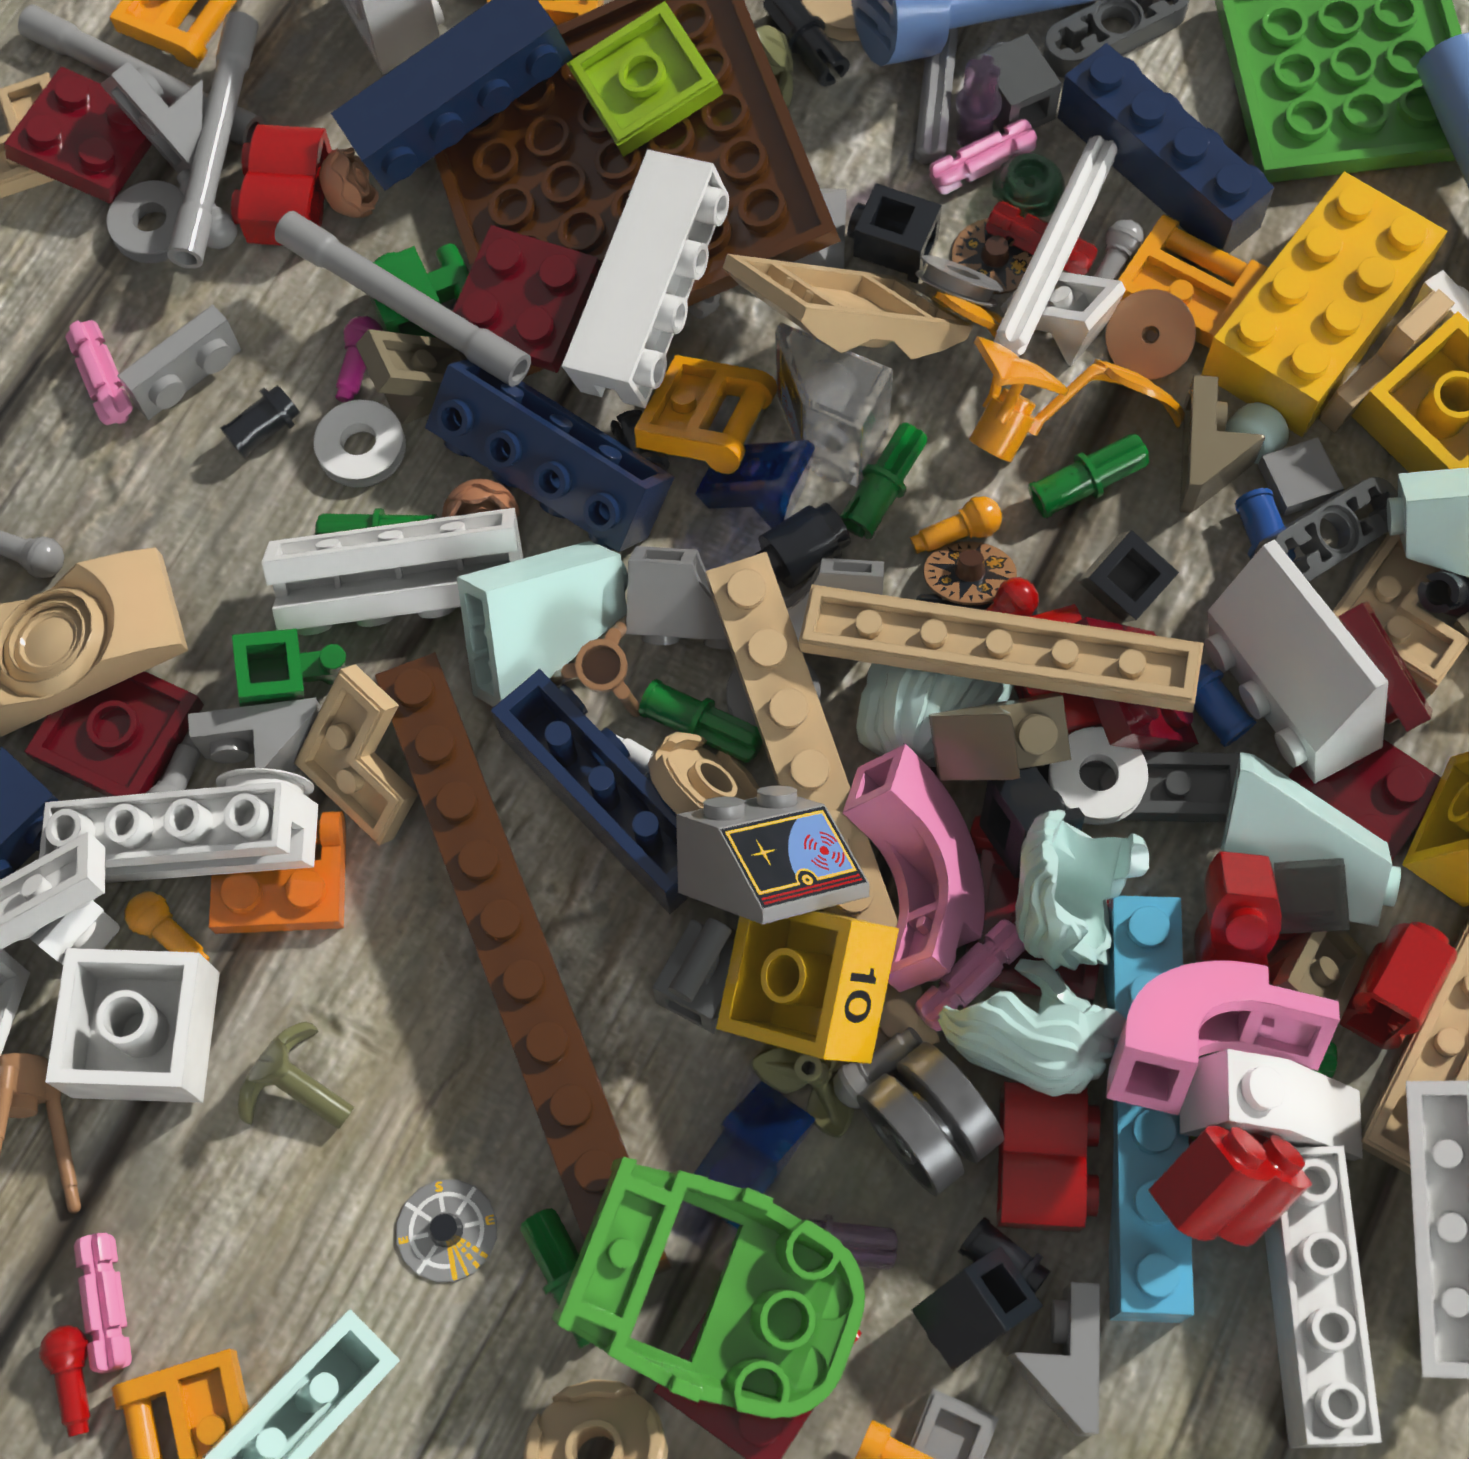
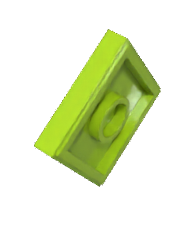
[566,1,723,157]

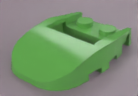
[552,1156,865,1418]

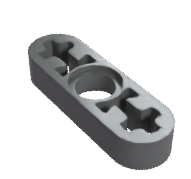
[1043,0,1190,78]
[1254,477,1398,582]

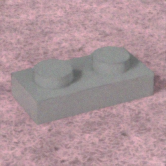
[117,305,241,420]

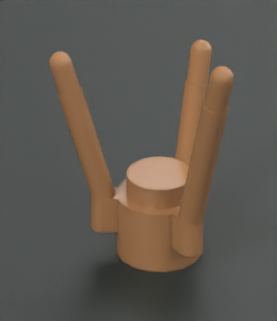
[550,615,640,717]
[0,1053,81,1214]

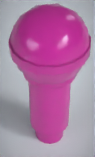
[335,316,383,403]

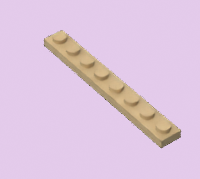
[706,552,940,1052]

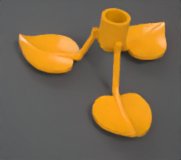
[931,291,1185,462]

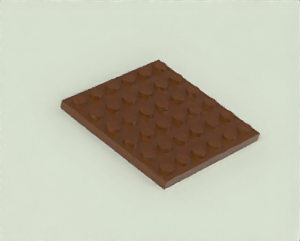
[434,0,841,378]

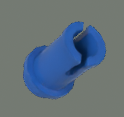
[1235,488,1296,562]
[1194,663,1257,747]

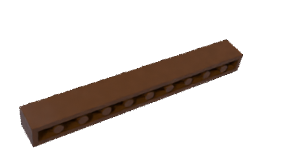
[375,652,672,1276]

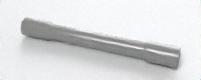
[18,5,264,146]
[167,11,259,269]
[275,211,531,387]

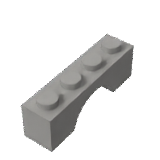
[626,546,884,649]

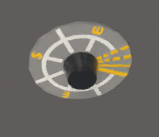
[396,1179,497,1282]

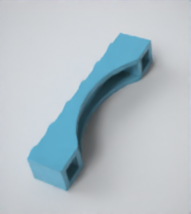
[1103,895,1194,1323]

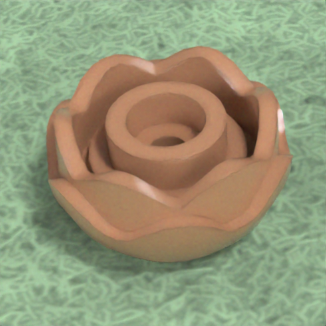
[319,147,379,218]
[442,478,520,517]

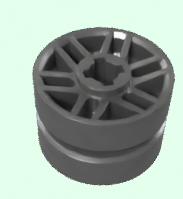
[857,1041,1004,1196]

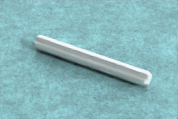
[994,135,1118,356]

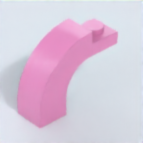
[843,744,985,993]
[1107,961,1340,1115]

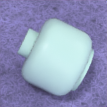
[1225,402,1289,464]

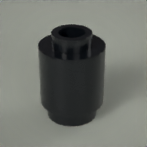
[755,503,851,589]

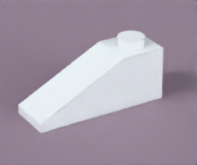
[1180,1049,1363,1160]

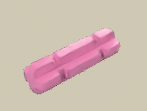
[929,119,1037,194]
[65,320,133,425]
[915,919,1025,1031]
[74,1233,132,1373]

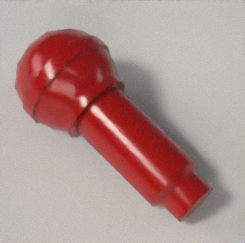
[985,577,1039,617]
[39,1325,91,1437]

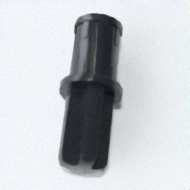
[763,0,850,87]

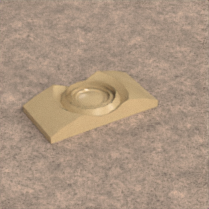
[722,254,973,360]
[0,547,188,737]

